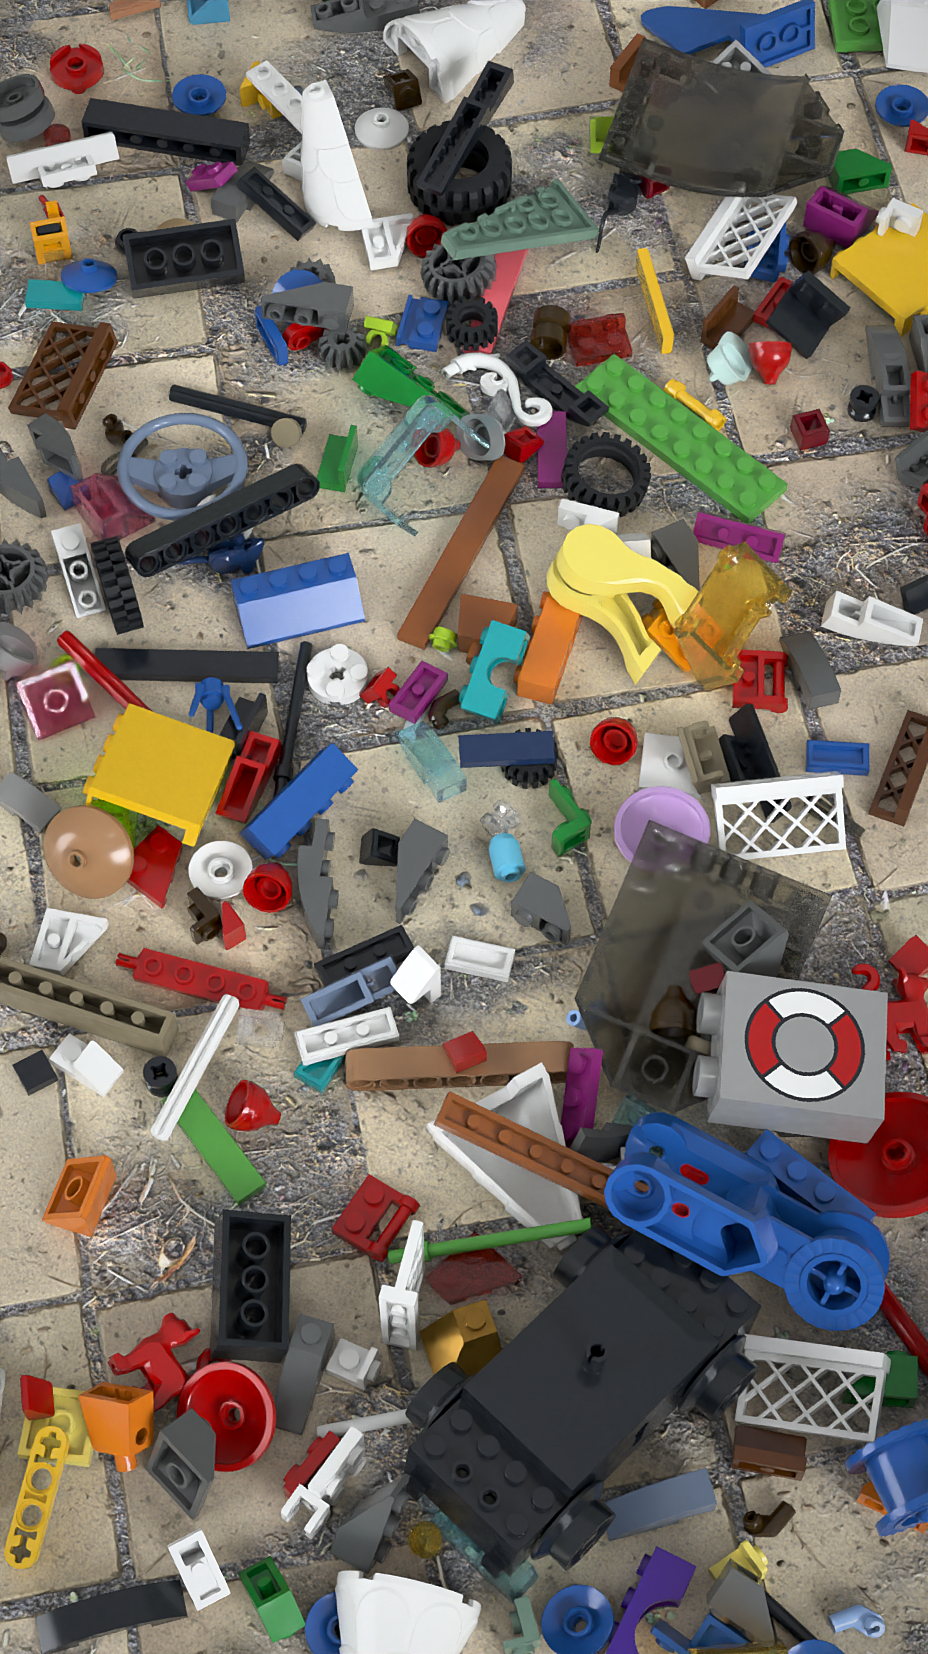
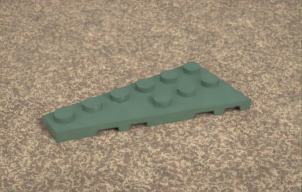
[441,179,599,260]

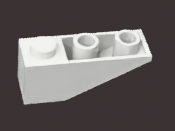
[51,523,106,618]

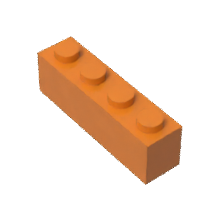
[513,591,583,705]

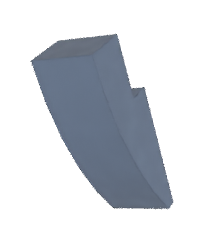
[300,954,398,1027]
[605,1468,717,1541]

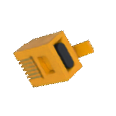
[29,200,73,265]

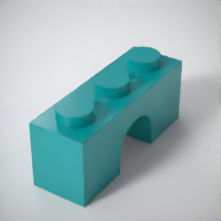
[459,620,530,724]

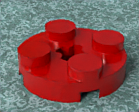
[50,44,104,94]

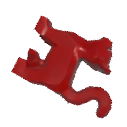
[851,963,928,1062]
[107,1312,232,1412]

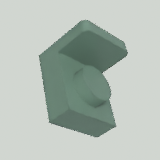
[503,1595,541,1654]

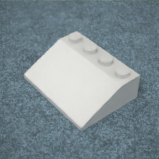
[877,0,928,73]

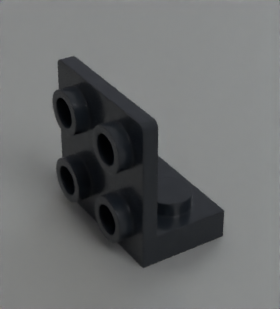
[766,270,851,359]

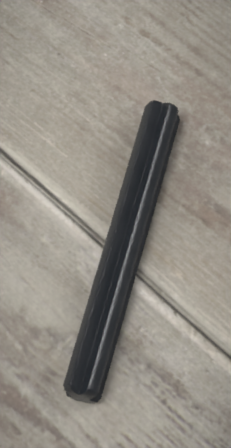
[169,384,307,434]

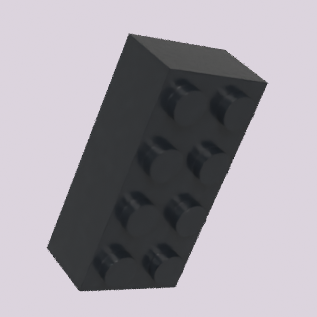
[123,219,245,299]
[210,1209,291,1363]

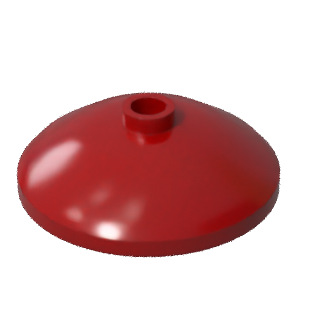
[177,1362,276,1472]

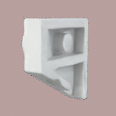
[360,213,413,271]
[29,908,109,976]

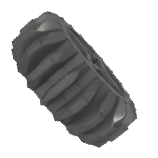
[421,244,497,305]
[0,539,48,617]

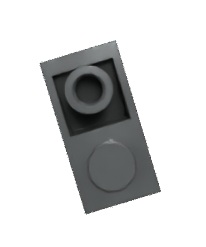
[511,872,571,945]
[706,1558,775,1647]

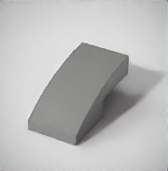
[0,772,61,833]

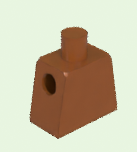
[458,593,518,665]

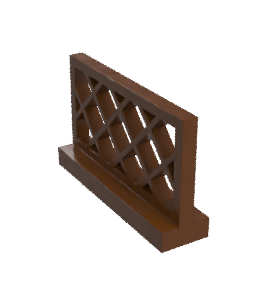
[8,321,118,430]

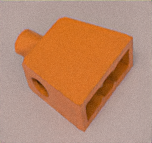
[78,1382,154,1472]

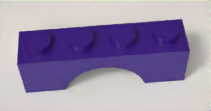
[606,1546,696,1654]

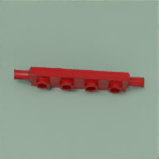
[116,948,288,1015]

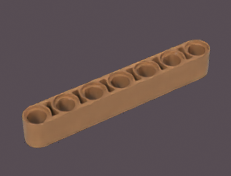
[345,1041,574,1091]

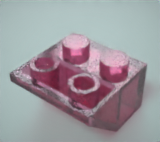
[70,473,156,541]

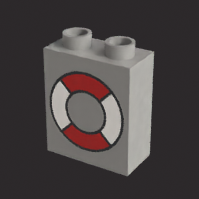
[692,971,888,1143]

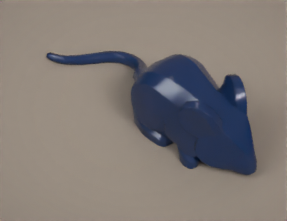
[177,533,264,574]

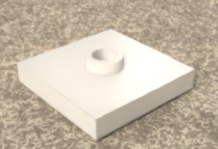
[638,733,701,799]

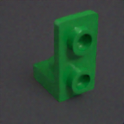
[548,778,592,857]

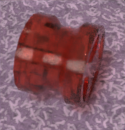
[43,124,71,147]

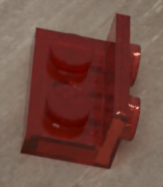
[568,313,632,367]

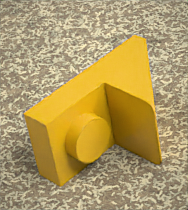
[240,60,282,119]

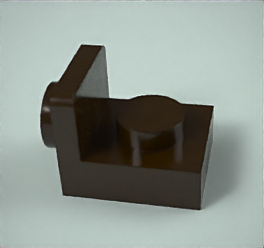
[383,69,422,111]
[187,886,223,945]

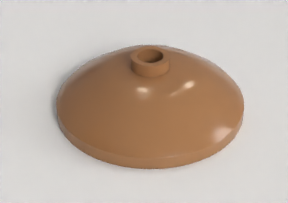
[43,805,134,899]

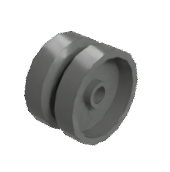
[0,74,55,143]

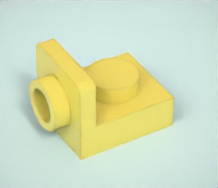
[708,1539,768,1581]

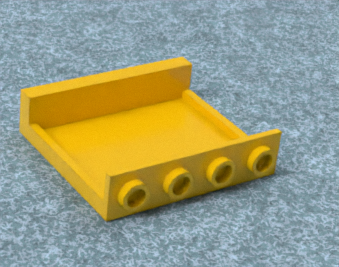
[830,203,928,337]
[83,703,235,847]

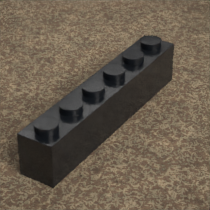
[81,98,250,166]

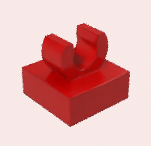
[359,667,400,708]

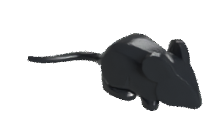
[596,167,642,253]

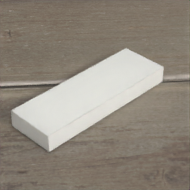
[294,1007,399,1066]

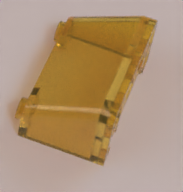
[674,542,793,690]

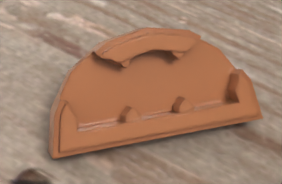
[109,0,161,21]

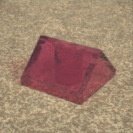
[15,660,96,741]

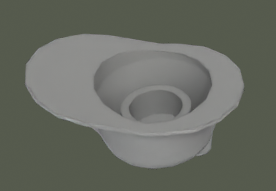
[456,414,506,460]
[0,622,39,681]

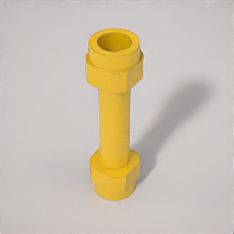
[663,379,727,431]

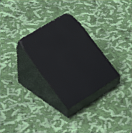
[359,828,400,867]

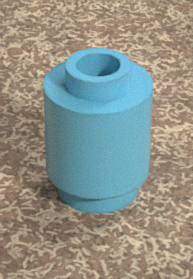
[488,833,526,883]

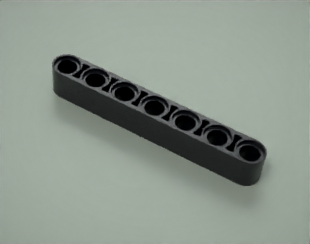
[124,463,320,577]

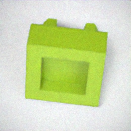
[363,315,398,347]

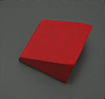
[904,119,928,156]
[503,426,544,463]
[222,901,246,950]
[888,935,928,977]
[442,1031,487,1074]
[20,1375,55,1421]

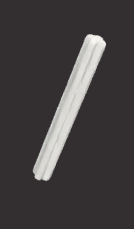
[151,994,239,1141]

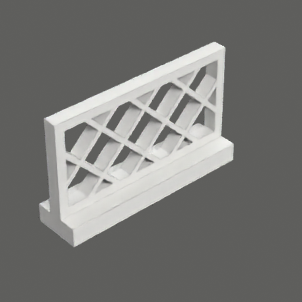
[685,183,797,280]
[711,771,846,862]
[379,1220,425,1351]
[734,1334,891,1443]

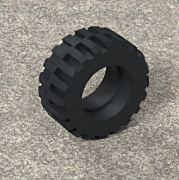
[407,120,512,226]

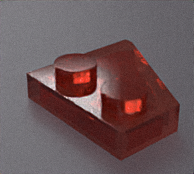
[426,1231,522,1305]

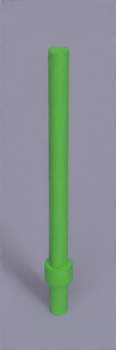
[388,1218,593,1264]

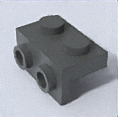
[895,430,928,489]

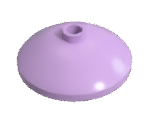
[614,786,710,874]

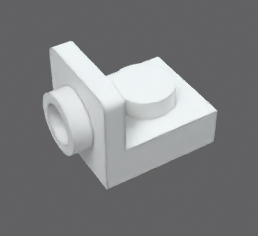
[876,198,923,237]
[326,1338,382,1390]

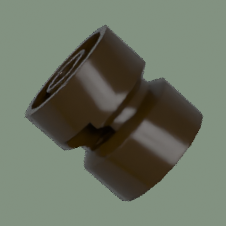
[530,305,571,360]

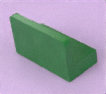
[317,425,358,492]

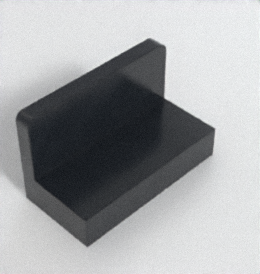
[219,693,268,760]

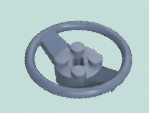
[117,413,248,521]

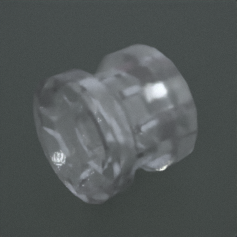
[480,800,521,837]

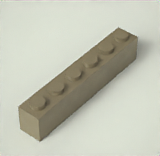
[0,956,179,1057]

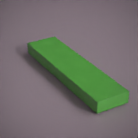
[162,1089,267,1206]

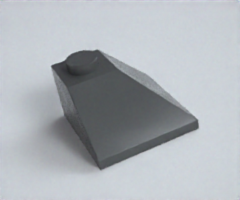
[701,900,789,977]
[145,1408,216,1520]

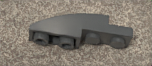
[310,0,420,33]
[865,325,911,427]
[297,818,339,949]

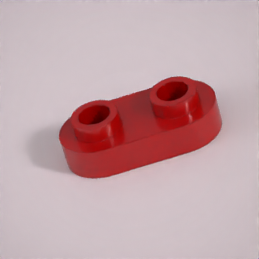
[282,323,329,351]

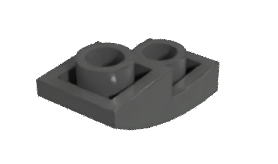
[569,1122,632,1163]

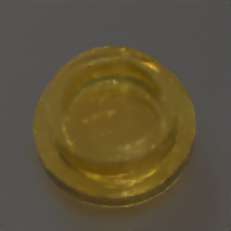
[408,1521,442,1559]

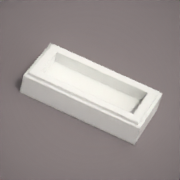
[444,935,515,982]

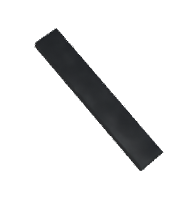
[95,648,280,684]

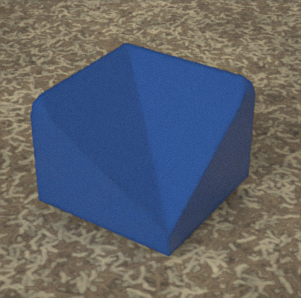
[47,472,90,511]

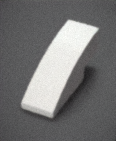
[821,591,923,646]

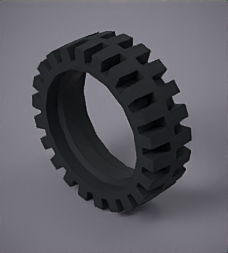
[561,432,651,517]

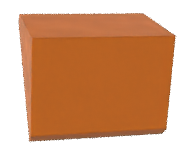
[42,1155,116,1237]

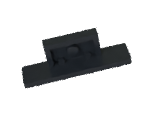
[718,703,792,823]

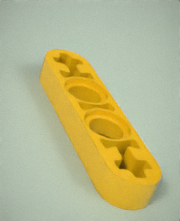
[4,1426,69,1569]

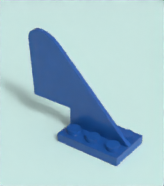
[641,0,815,68]

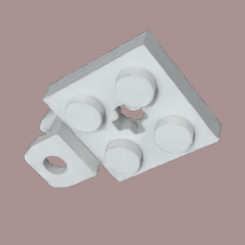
[281,1426,367,1539]

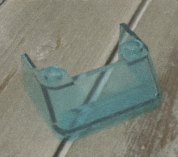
[356,395,491,536]

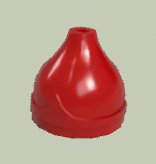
[406,214,447,258]
[748,341,792,385]
[412,423,461,468]
[590,717,638,765]
[243,862,292,913]
[225,1080,281,1132]

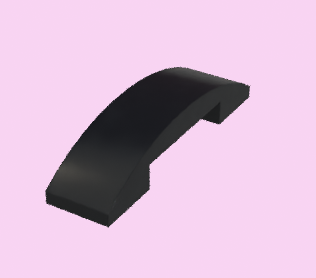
[506,340,609,427]
[35,1580,188,1654]

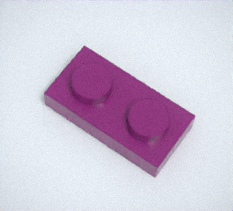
[185,161,238,191]
[388,661,448,724]

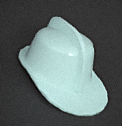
[707,331,752,386]

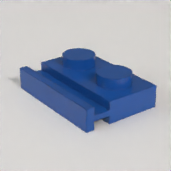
[396,295,449,352]

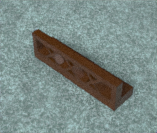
[868,710,928,827]

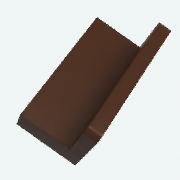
[701,285,755,350]
[730,1425,807,1481]

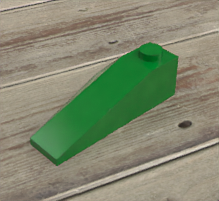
[352,345,470,422]

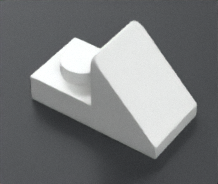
[557,499,619,534]
[390,945,441,1004]
[49,1033,124,1097]
[167,1528,231,1611]

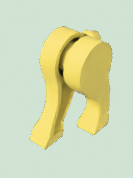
[546,524,701,685]

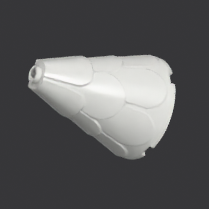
[383,0,526,104]
[300,80,374,231]
[426,1062,582,1251]
[335,1571,481,1654]

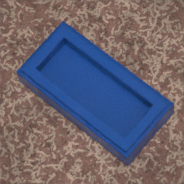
[254,305,288,366]
[805,740,870,776]

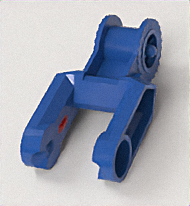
[604,1112,890,1331]

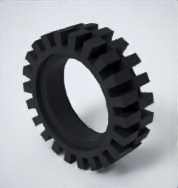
[90,536,144,635]

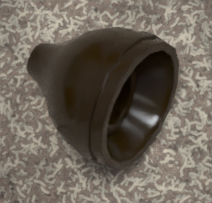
[789,231,836,274]
[649,985,699,1038]

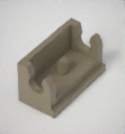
[676,721,732,795]

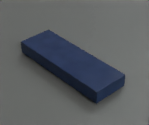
[458,731,555,768]

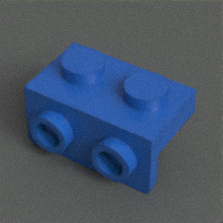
[743,223,790,283]

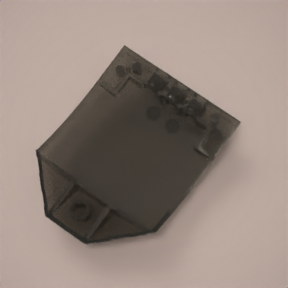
[598,38,845,197]
[574,820,832,1113]

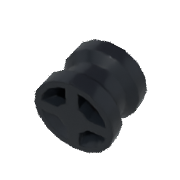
[847,385,879,422]
[143,1056,178,1097]

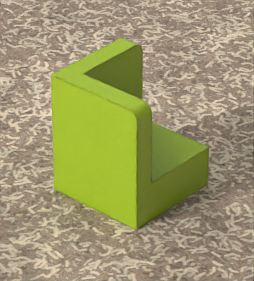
[589,116,618,153]

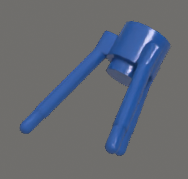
[189,677,242,733]

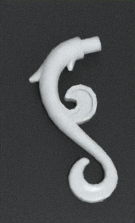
[441,352,553,427]

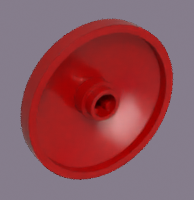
[828,1092,928,1218]

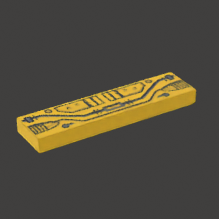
[636,248,674,355]

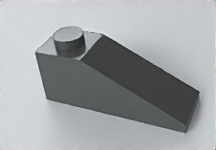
[274,1314,335,1436]

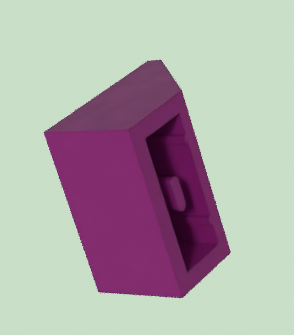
[803,186,879,248]

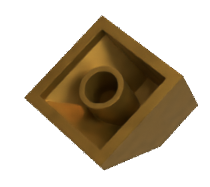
[420,1299,502,1375]

